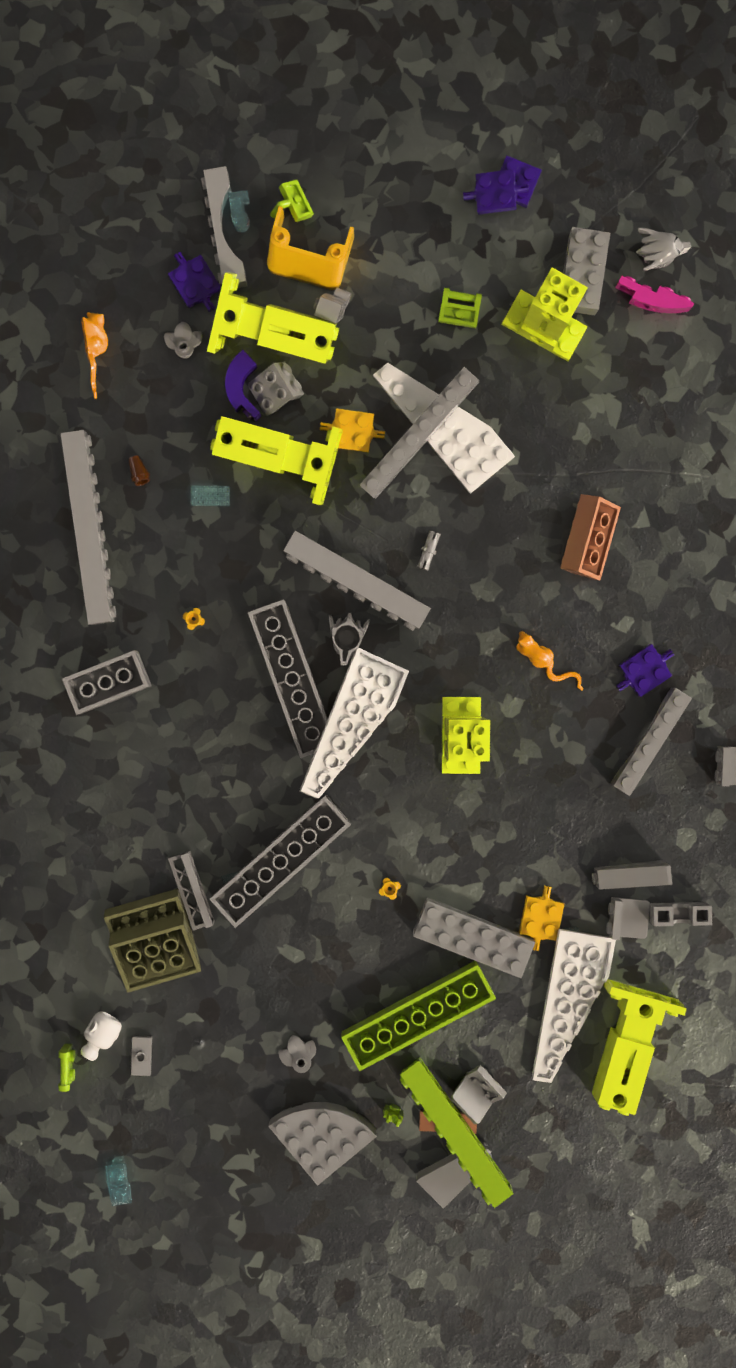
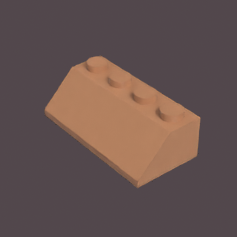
[560,494,621,581]

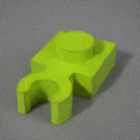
[383,1104,404,1127]

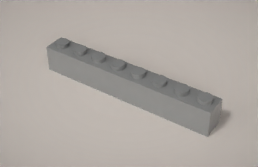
[360,367,479,499]

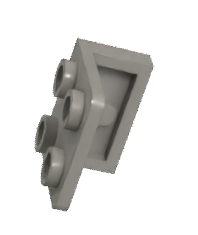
[248,361,304,416]
[715,746,736,786]
[606,897,650,940]
[451,1065,507,1124]

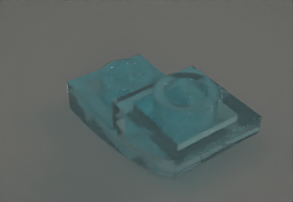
[105,1163,132,1206]

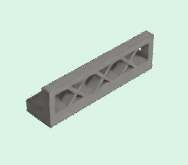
[168,851,215,931]

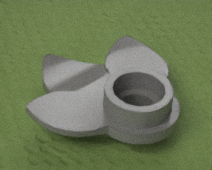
[164,322,202,358]
[278,1035,316,1073]

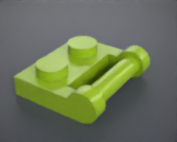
[438,288,482,329]
[58,1044,75,1092]

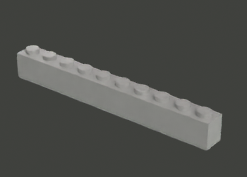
[61,430,117,625]

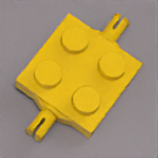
[320,408,385,453]
[519,885,564,951]

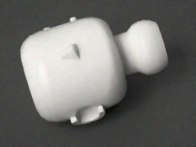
[81,1011,122,1061]

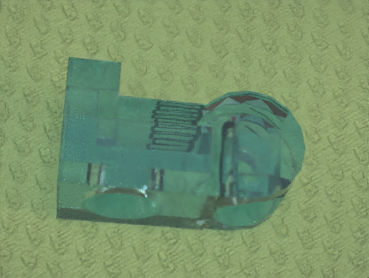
[228,190,250,232]

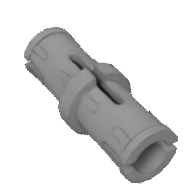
[417,531,441,571]

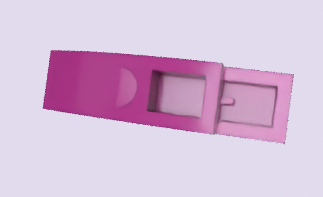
[615,276,694,313]

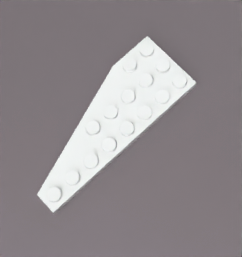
[373,363,515,494]
[299,648,409,799]
[531,929,616,1083]

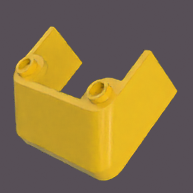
[267,206,354,290]

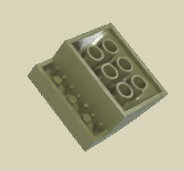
[104,889,201,993]

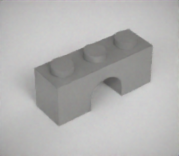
[649,902,712,926]

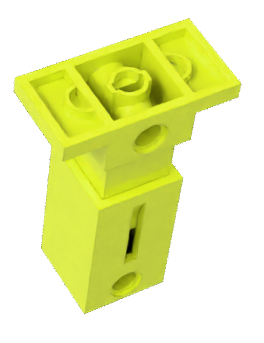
[502,268,588,361]
[207,272,339,364]
[210,416,343,505]
[442,697,490,774]
[592,979,687,1116]

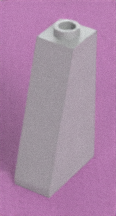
[592,860,673,889]
[416,1143,492,1209]

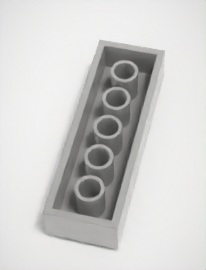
[413,897,535,978]

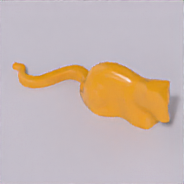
[81,312,108,399]
[516,631,584,691]

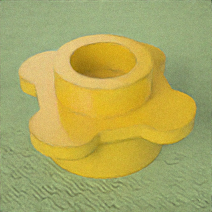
[183,608,205,630]
[379,878,401,900]

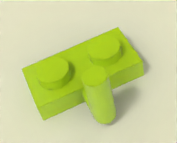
[270,180,314,222]

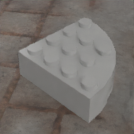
[268,1102,377,1186]

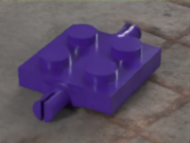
[463,169,529,215]
[168,252,221,312]
[616,644,675,697]

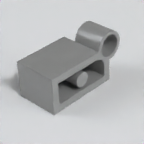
[313,288,351,324]

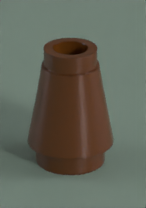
[128,456,150,486]

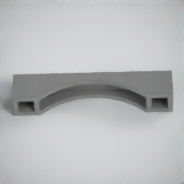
[201,166,247,288]
[610,688,692,796]

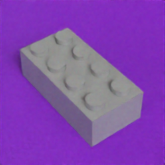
[563,227,610,316]
[62,650,152,715]

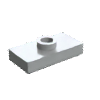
[131,1036,152,1076]

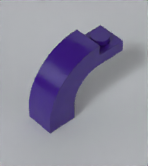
[225,350,261,421]

